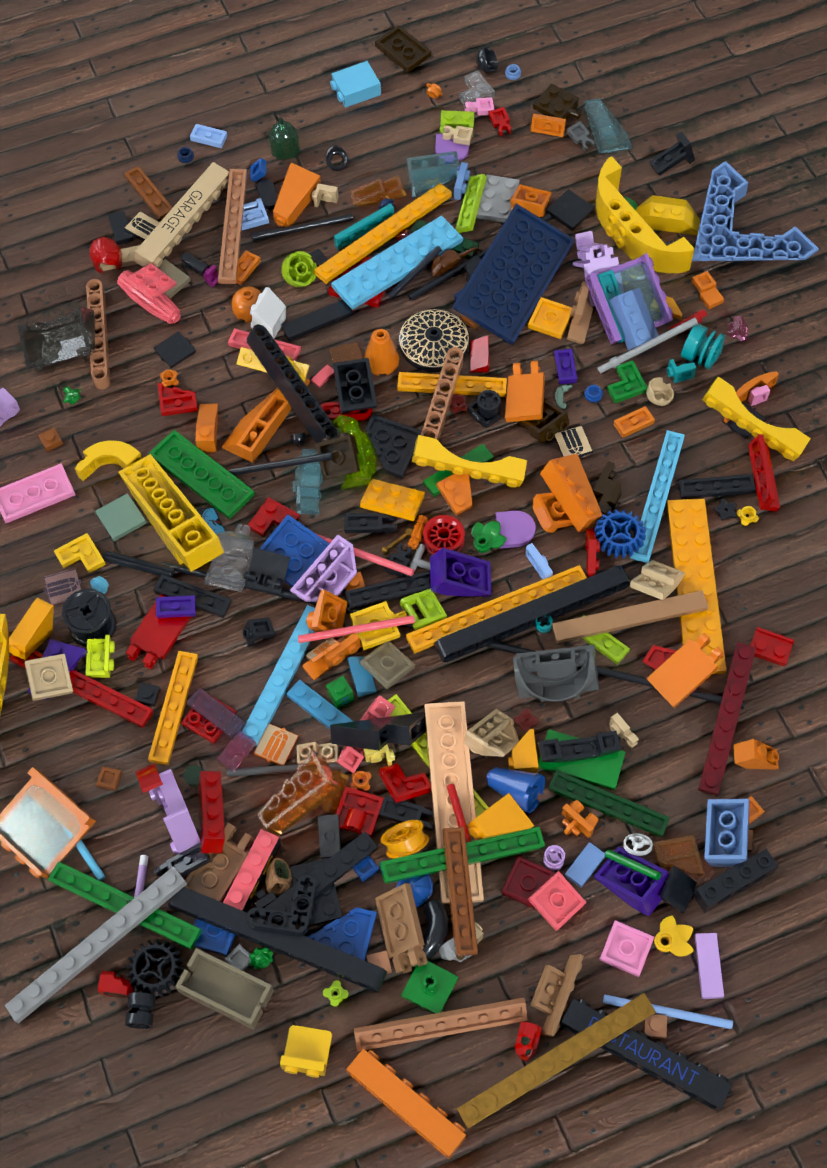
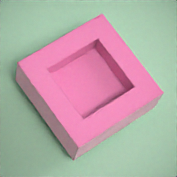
[748,385,770,406]

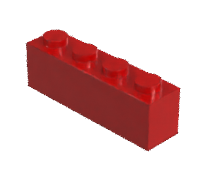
[198,771,225,853]

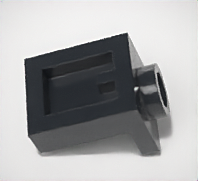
[242,617,276,646]

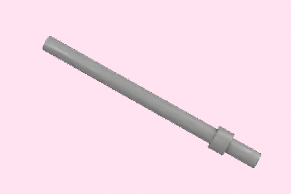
[597,317,698,374]

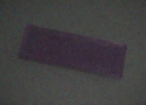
[187,688,245,739]

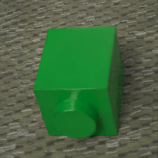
[326,676,354,709]

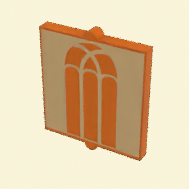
[305,638,340,662]
[254,724,299,766]

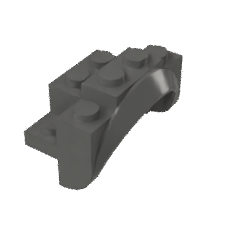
[513,645,599,702]

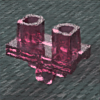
[217,731,256,772]

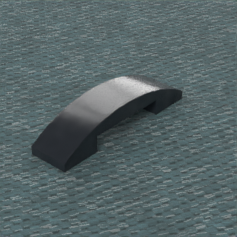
[538,731,621,763]

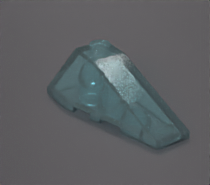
[584,98,632,153]

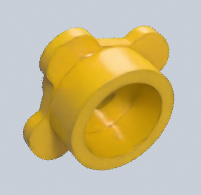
[737,506,759,526]

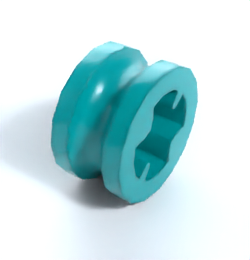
[535,615,553,633]

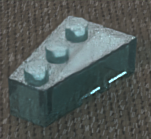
[406,151,460,198]
[293,449,323,515]

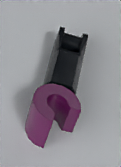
[181,253,219,287]

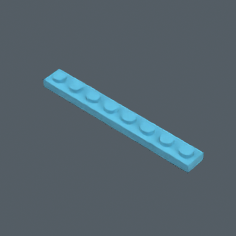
[630,430,685,563]
[239,605,315,747]

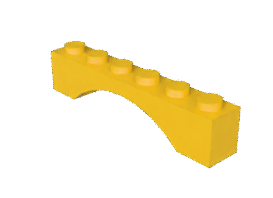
[702,377,811,462]
[412,435,527,487]

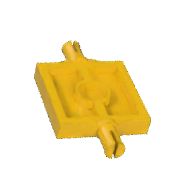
[343,601,407,650]

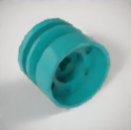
[681,323,725,370]

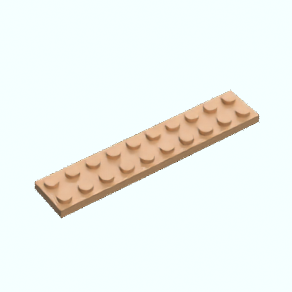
[424,702,484,905]

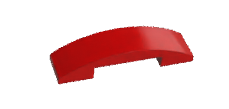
[135,763,163,793]

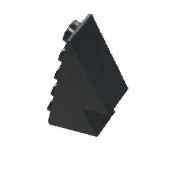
[330,712,426,751]

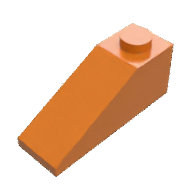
[195,404,218,452]

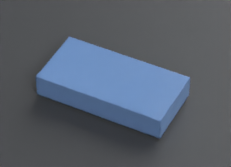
[565,842,605,888]

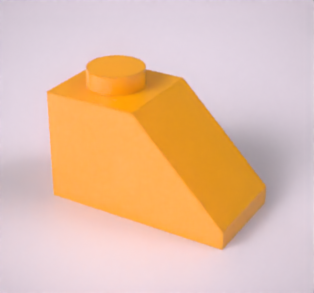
[508,729,538,773]

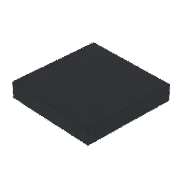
[546,189,595,231]

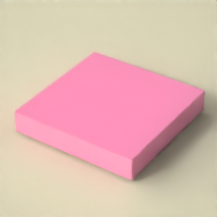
[599,920,654,977]

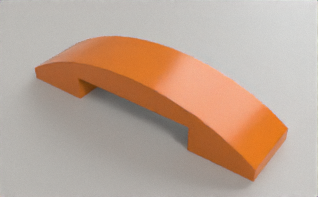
[724,371,779,423]

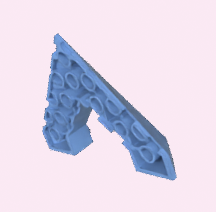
[692,161,819,261]

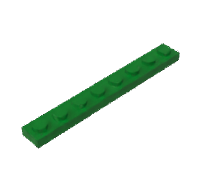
[380,827,545,884]
[48,861,202,950]

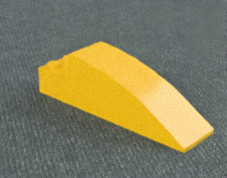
[118,454,224,572]

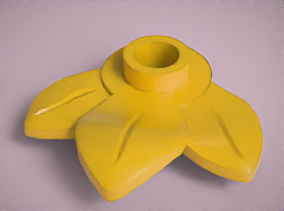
[654,916,693,957]

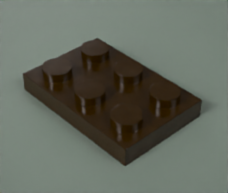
[375,25,431,73]

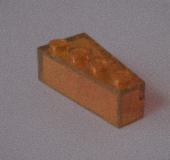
[257,750,341,836]

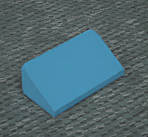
[347,657,377,697]

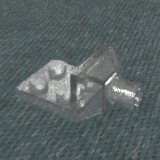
[205,524,254,592]

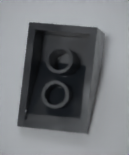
[333,358,377,413]

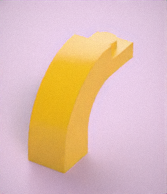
[75,441,142,481]

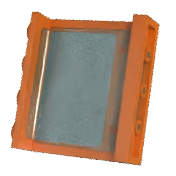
[0,767,96,879]

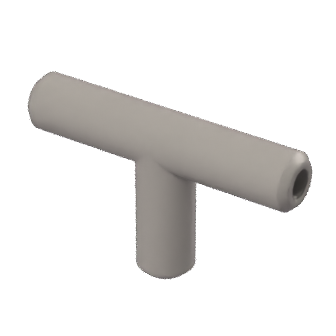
[405,544,430,576]

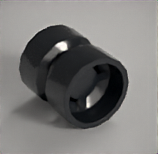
[125,992,156,1029]

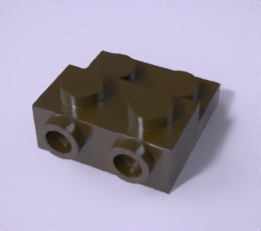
[517,398,570,443]
[316,432,360,480]

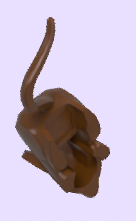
[431,247,484,277]

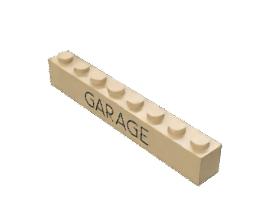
[134,162,229,268]

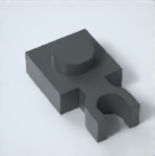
[566,121,595,152]

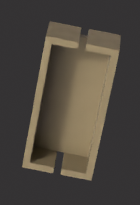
[175,948,274,1030]

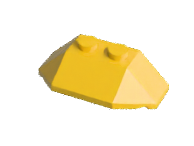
[635,195,701,236]

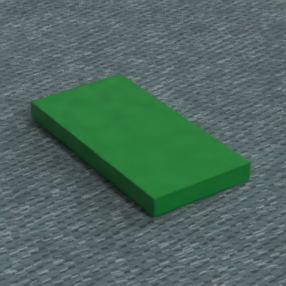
[538,729,626,791]

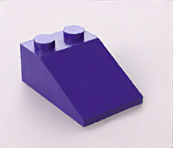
[430,548,492,597]
[594,846,669,916]

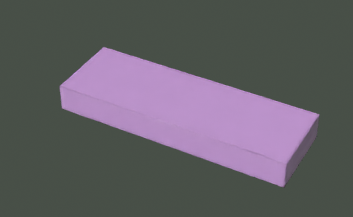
[695,933,724,999]

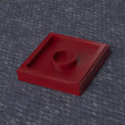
[501,856,556,910]

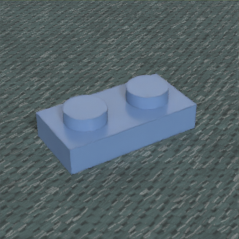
[454,162,470,200]

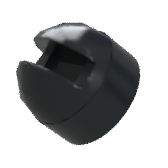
[290,433,306,447]

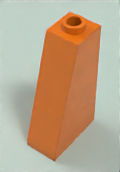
[273,163,321,227]

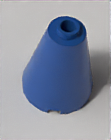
[486,767,545,813]

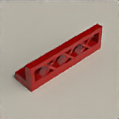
[748,434,780,511]

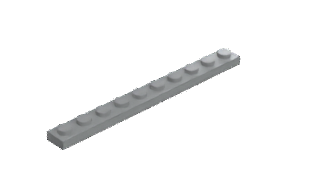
[5,866,187,1024]

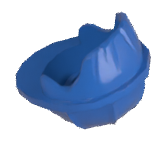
[395,874,433,907]

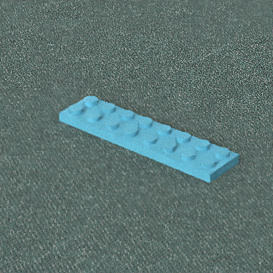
[331,215,463,310]

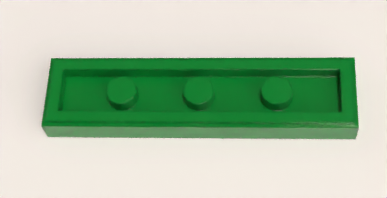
[423,444,494,497]

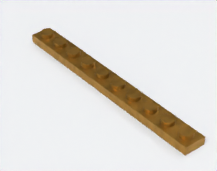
[457,993,656,1129]

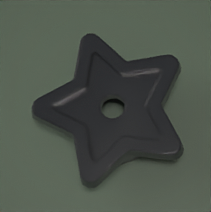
[713,499,737,521]

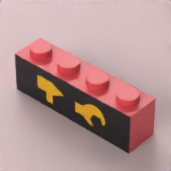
[223,829,281,912]

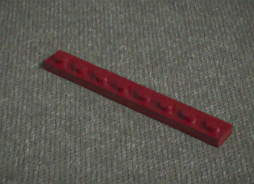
[698,642,756,796]

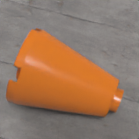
[364,329,399,376]

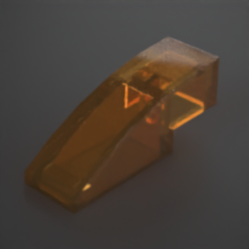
[350,175,407,206]

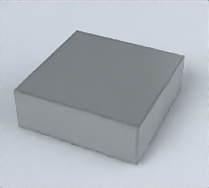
[224,944,250,971]

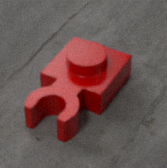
[488,107,511,136]

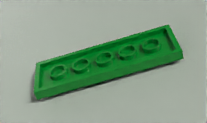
[148,430,255,520]

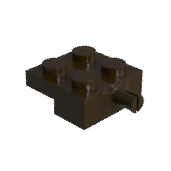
[533,83,581,120]

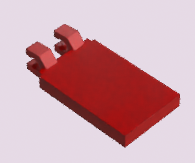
[126,594,192,670]

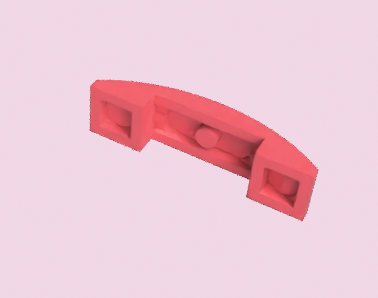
[337,695,396,773]

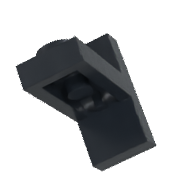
[649,131,695,176]

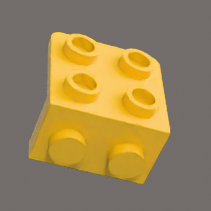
[280,1025,332,1078]

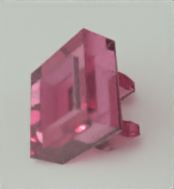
[727,315,748,341]

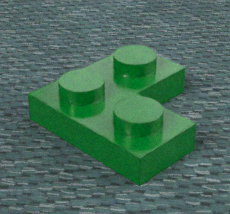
[607,360,648,404]

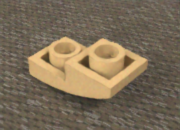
[297,742,340,765]

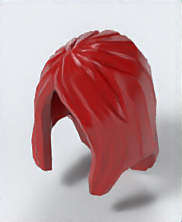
[89,237,123,273]

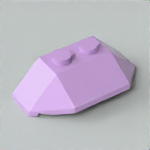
[290,535,357,602]

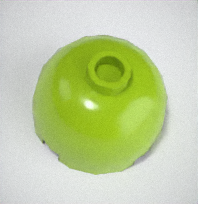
[281,251,317,287]

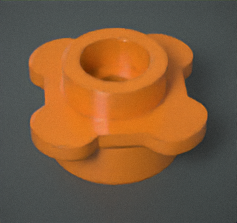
[426,83,442,99]
[160,370,179,387]
[350,771,371,792]

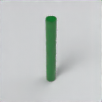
[605,850,661,880]

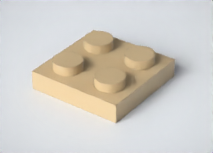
[25,654,73,701]

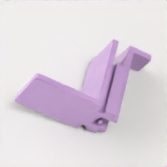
[573,231,624,306]

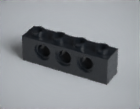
[693,848,778,913]

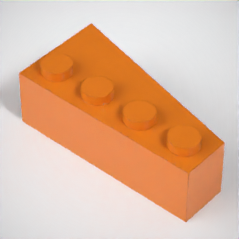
[540,453,602,533]

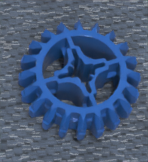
[594,509,646,559]

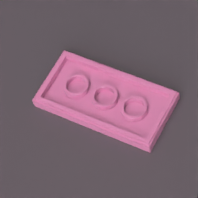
[0,463,75,523]

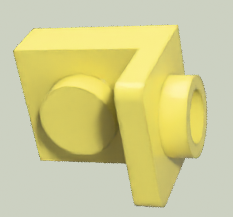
[364,744,395,766]

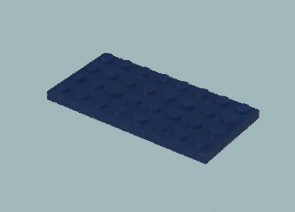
[452,203,575,345]

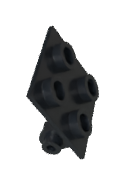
[243,548,291,594]

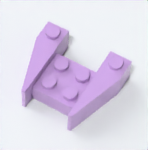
[149,769,201,855]

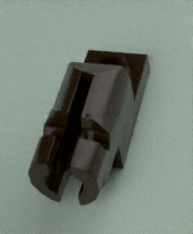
[593,461,621,520]

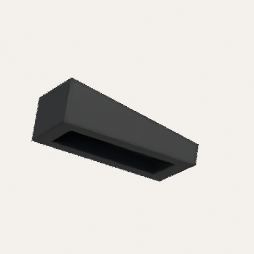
[309,249,327,267]

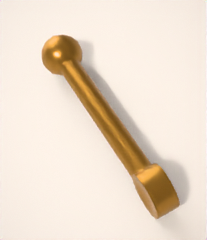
[381,528,413,554]

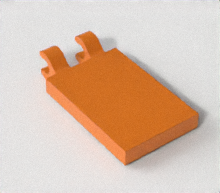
[505,361,545,422]
[646,633,725,708]

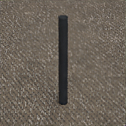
[388,246,442,299]

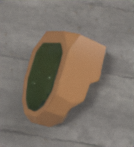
[265,858,292,896]

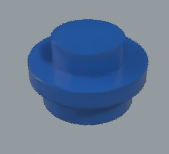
[584,385,603,402]

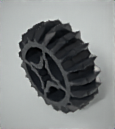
[126,939,184,997]

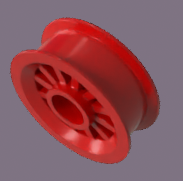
[423,515,465,555]

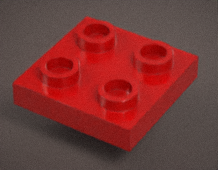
[335,786,384,838]

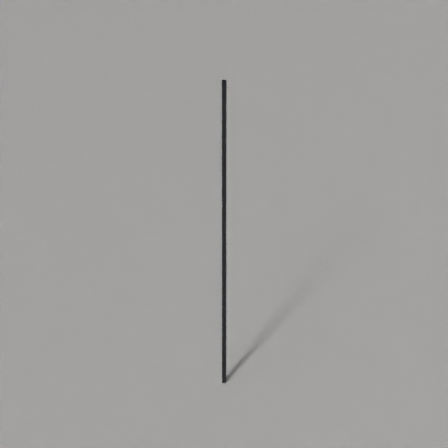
[162,561,745,709]

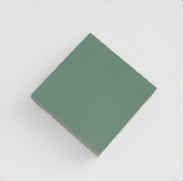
[95,493,147,541]

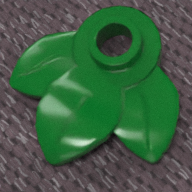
[471,521,507,553]

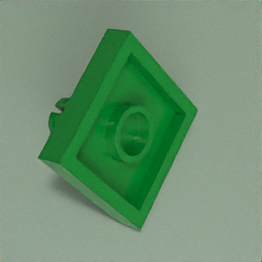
[401,961,459,1014]

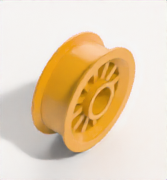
[381,820,429,859]

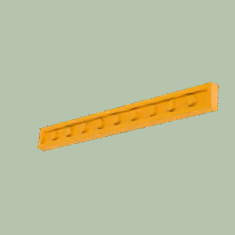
[314,183,452,284]
[406,565,587,654]

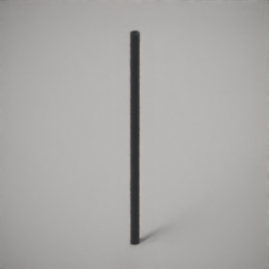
[408,213,551,301]

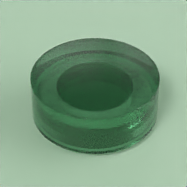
[184,765,203,787]

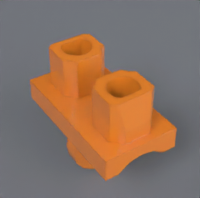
[561,800,599,839]

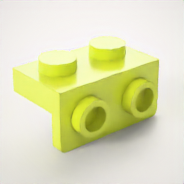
[86,635,115,678]

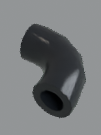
[422,899,449,959]

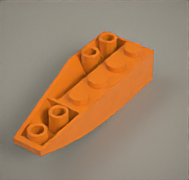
[222,378,310,464]

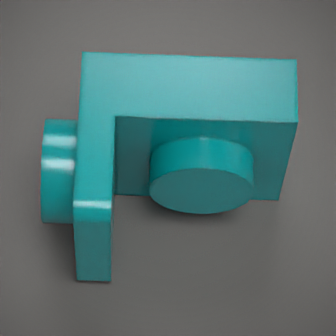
[666,359,696,383]

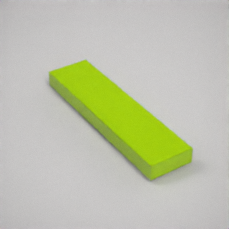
[455,174,487,233]

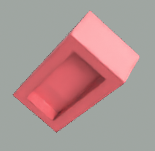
[311,364,334,388]

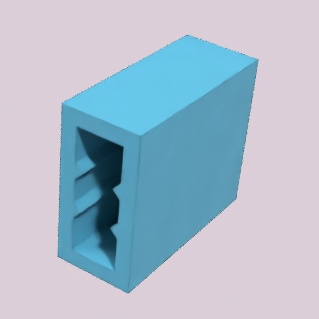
[330,61,381,108]

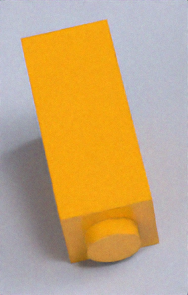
[9,598,54,660]
[467,793,534,840]

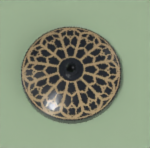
[398,309,469,372]

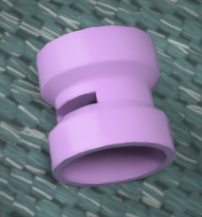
[543,845,565,871]

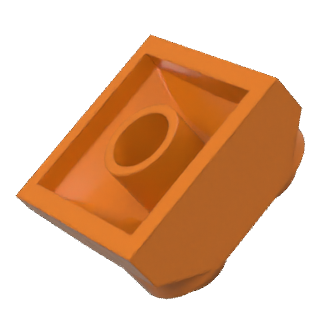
[510,184,552,218]
[533,493,573,533]
[306,589,347,639]

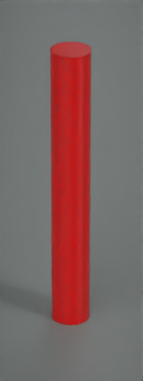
[446,784,472,843]

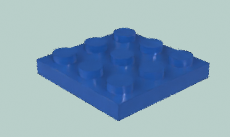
[259,515,329,587]

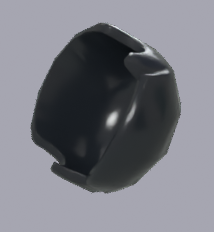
[476,47,498,73]

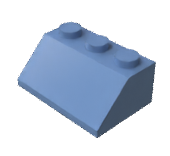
[608,288,659,350]
[705,799,750,867]

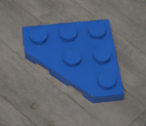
[308,907,377,961]

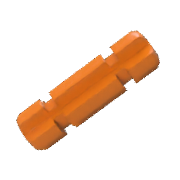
[408,515,428,550]

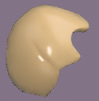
[646,377,674,406]

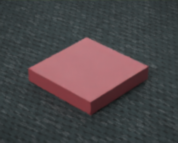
[528,871,587,931]

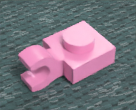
[464,97,494,115]

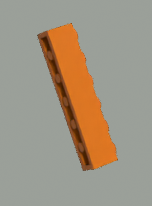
[346,1049,466,1159]

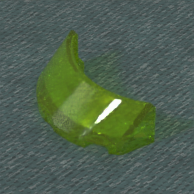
[332,415,377,490]

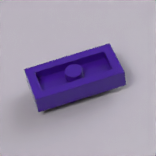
[554,349,577,384]
[156,595,196,618]

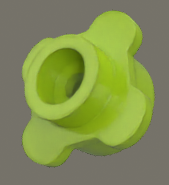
[323,980,348,1007]

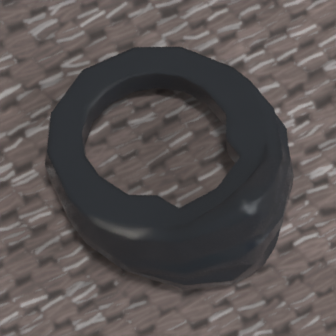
[326,145,348,171]

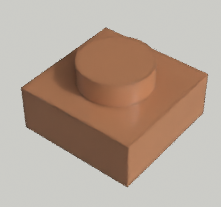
[644,1014,667,1039]

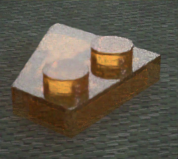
[653,835,704,876]

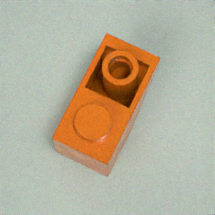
[734,739,779,770]

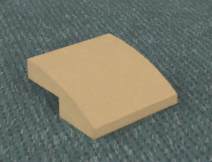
[630,560,685,600]

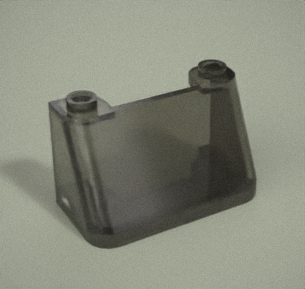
[18,307,95,371]

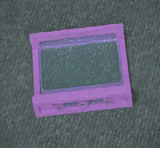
[585,253,673,345]

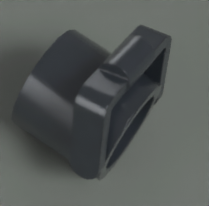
[467,390,501,428]

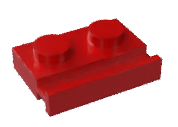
[750,627,794,667]

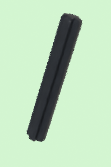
[103,551,175,578]

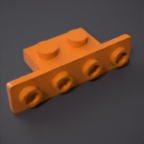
[303,632,362,680]

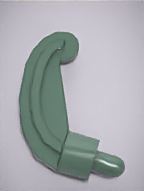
[555,384,572,409]

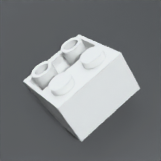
[250,287,286,338]

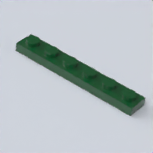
[548,770,670,838]

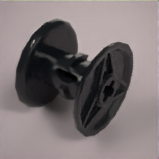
[62,589,117,647]

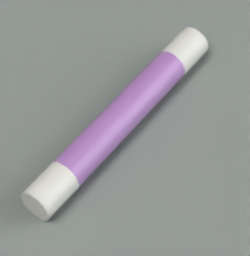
[134,855,149,898]

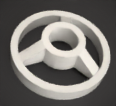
[623,833,653,856]

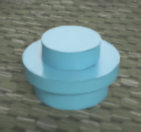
[90,576,109,594]

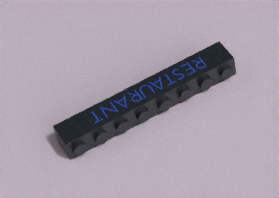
[561,999,732,1112]

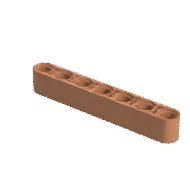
[86,279,110,390]
[421,347,463,441]

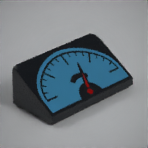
[196,507,229,542]

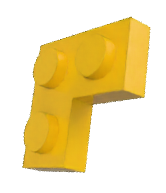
[54,533,106,573]

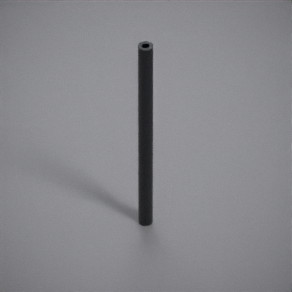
[252,213,353,241]
[229,452,334,475]

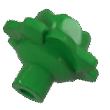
[62,385,81,405]
[249,947,273,969]

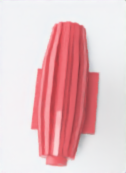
[117,263,181,324]

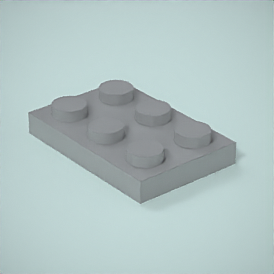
[476,174,520,223]

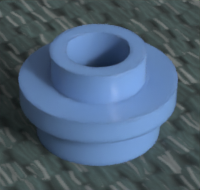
[505,64,521,80]

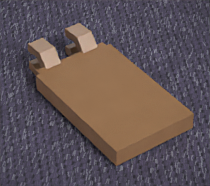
[184,823,254,902]
[375,883,427,974]

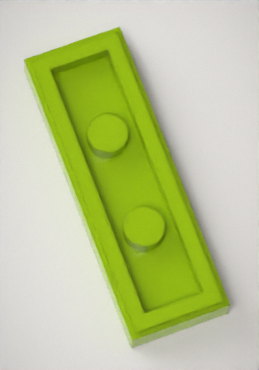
[582,615,630,665]

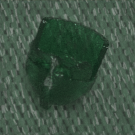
[269,118,300,159]

